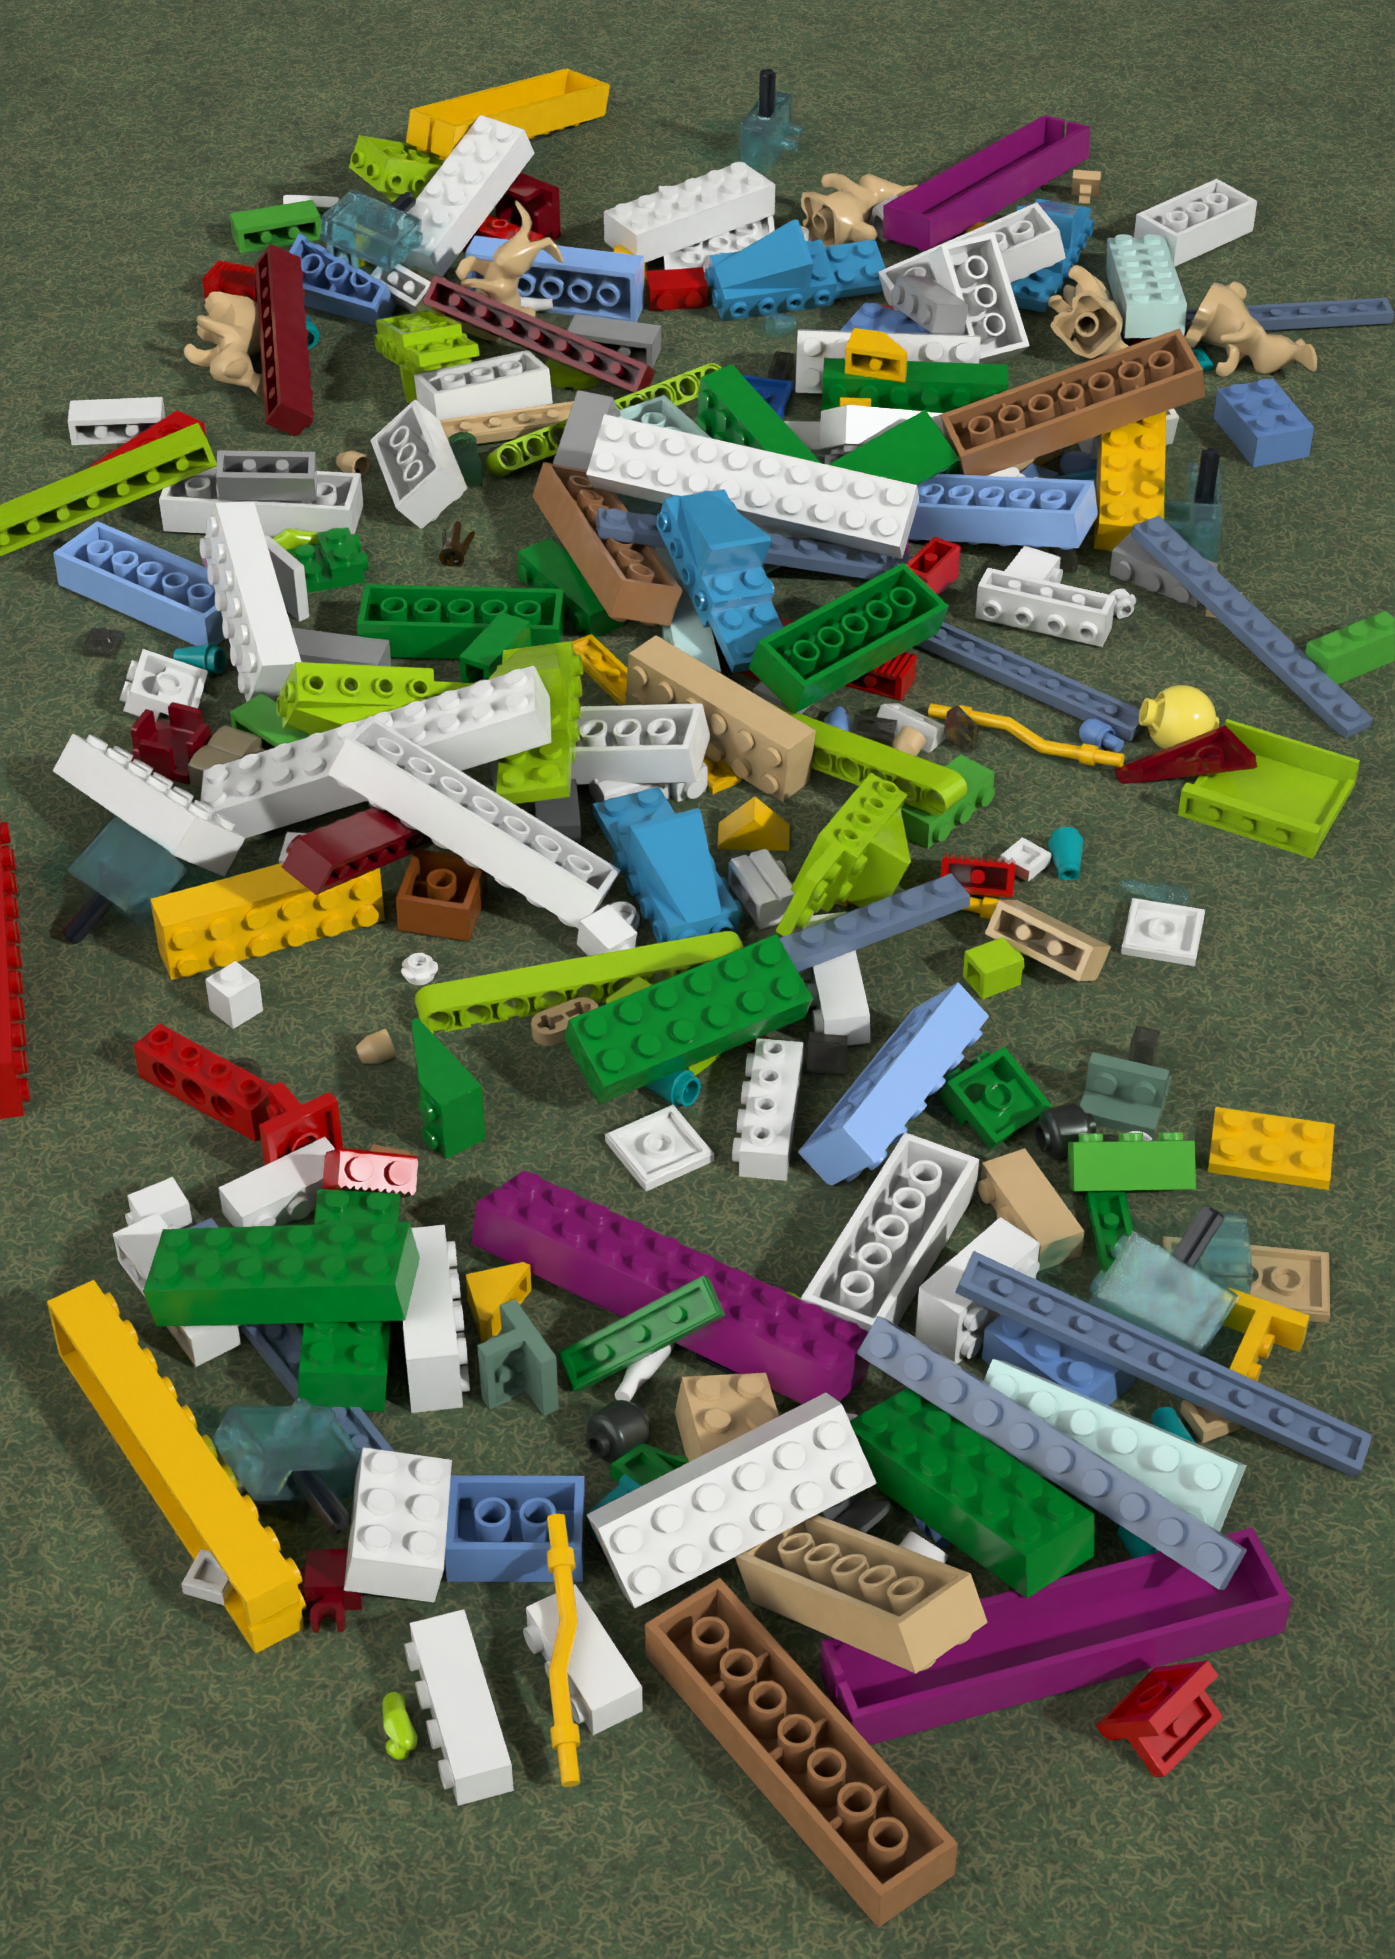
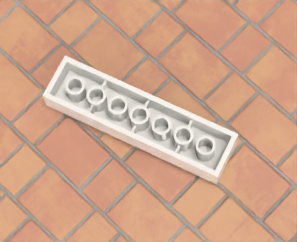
[328,716,621,929]

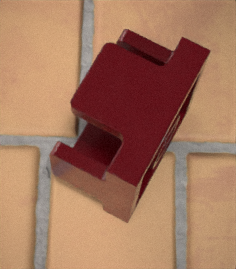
[495,172,561,241]
[131,702,214,785]

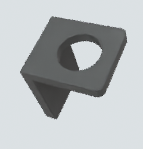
[819,1494,893,1533]

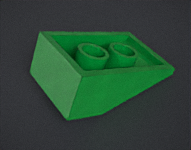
[411,1017,486,1159]

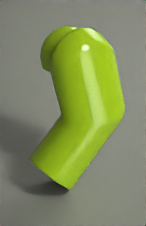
[272,528,317,550]
[382,1692,418,1760]

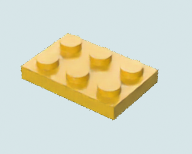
[1208,1107,1335,1190]

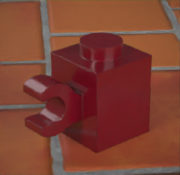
[298,1548,363,1633]

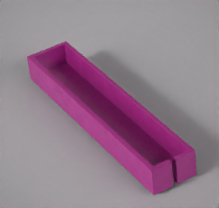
[883,115,1090,252]
[471,1170,870,1404]
[820,1527,1291,1745]

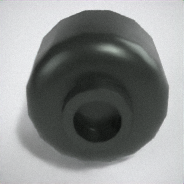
[1034,1103,1096,1159]
[586,1400,651,1464]

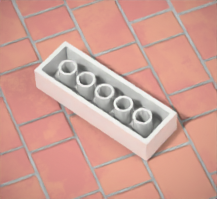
[385,115,534,276]
[604,162,775,263]
[878,203,1066,310]
[795,329,981,393]
[159,466,363,537]
[200,502,301,702]
[487,704,710,786]
[53,734,245,877]
[801,1132,979,1332]
[587,1392,876,1608]

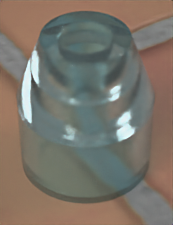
[764,313,796,339]

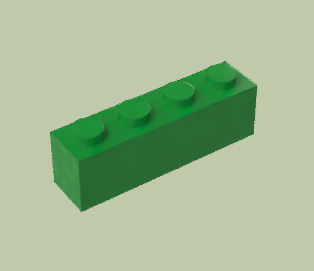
[516,538,624,638]

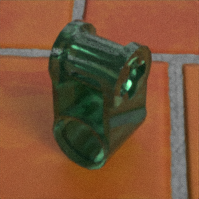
[448,432,483,487]

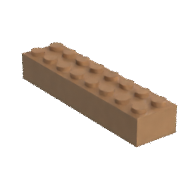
[940,328,1205,476]
[532,462,683,627]
[645,1578,958,1928]

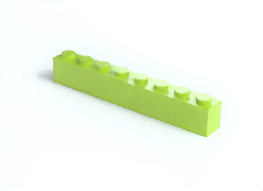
[0,423,217,556]

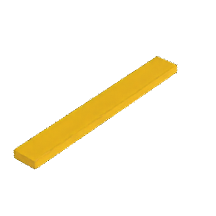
[572,634,742,795]

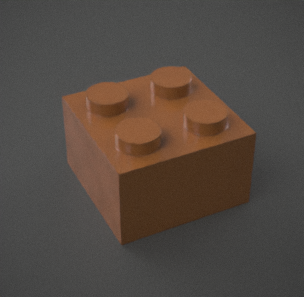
[396,848,487,942]

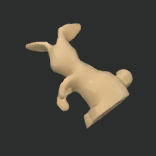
[801,173,919,247]
[453,201,564,342]
[1048,265,1129,359]
[1185,282,1317,377]
[184,292,264,399]

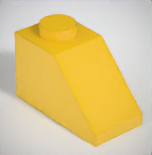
[845,328,908,382]

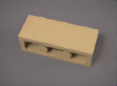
[985,900,1111,981]
[977,1148,1084,1271]

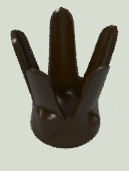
[439,521,475,567]

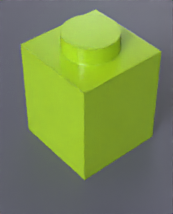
[963,937,1024,999]

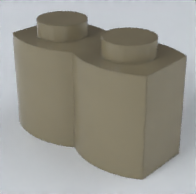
[188,725,264,788]

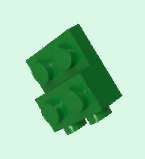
[286,527,369,593]
[938,1046,1053,1150]

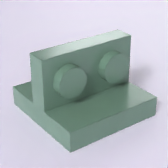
[1080,1052,1172,1139]
[477,1299,559,1416]

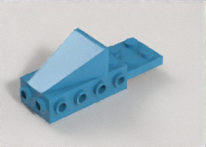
[1010,198,1094,313]
[705,219,886,322]
[656,489,783,673]
[592,787,743,943]

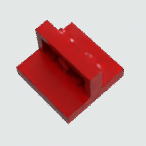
[259,1081,343,1165]
[1096,1660,1223,1777]

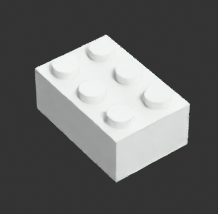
[915,1217,1040,1364]
[344,1447,452,1602]

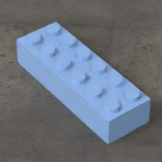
[465,236,644,322]
[908,474,1098,550]
[53,521,225,646]
[798,982,989,1186]

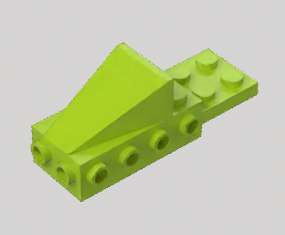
[349,135,445,202]
[374,309,480,403]
[489,641,583,804]
[276,662,475,735]
[776,773,911,936]

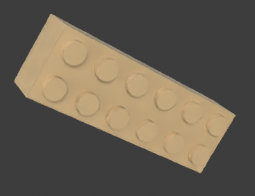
[626,635,816,802]
[735,1515,988,1674]

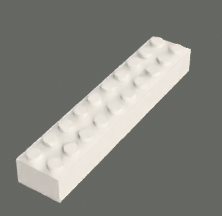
[586,414,919,559]
[200,665,551,838]

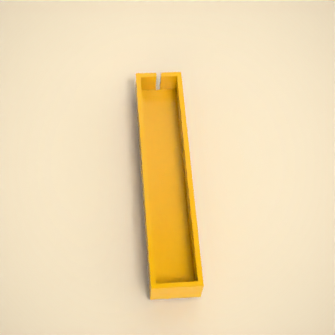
[406,68,610,161]
[47,1280,306,1654]

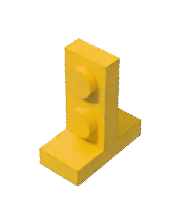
[1219,1288,1310,1382]

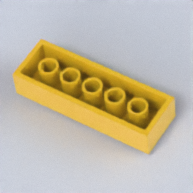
[1094,411,1166,551]
[150,863,385,980]

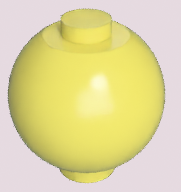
[1139,685,1219,749]

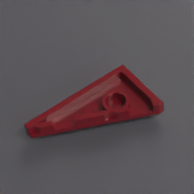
[1115,725,1257,784]

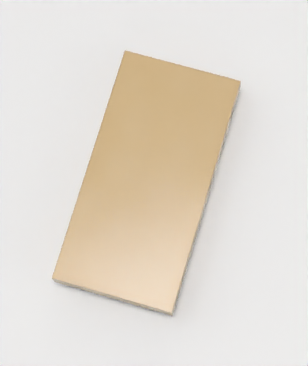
[1160,1236,1330,1323]

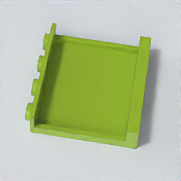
[1178,719,1360,859]

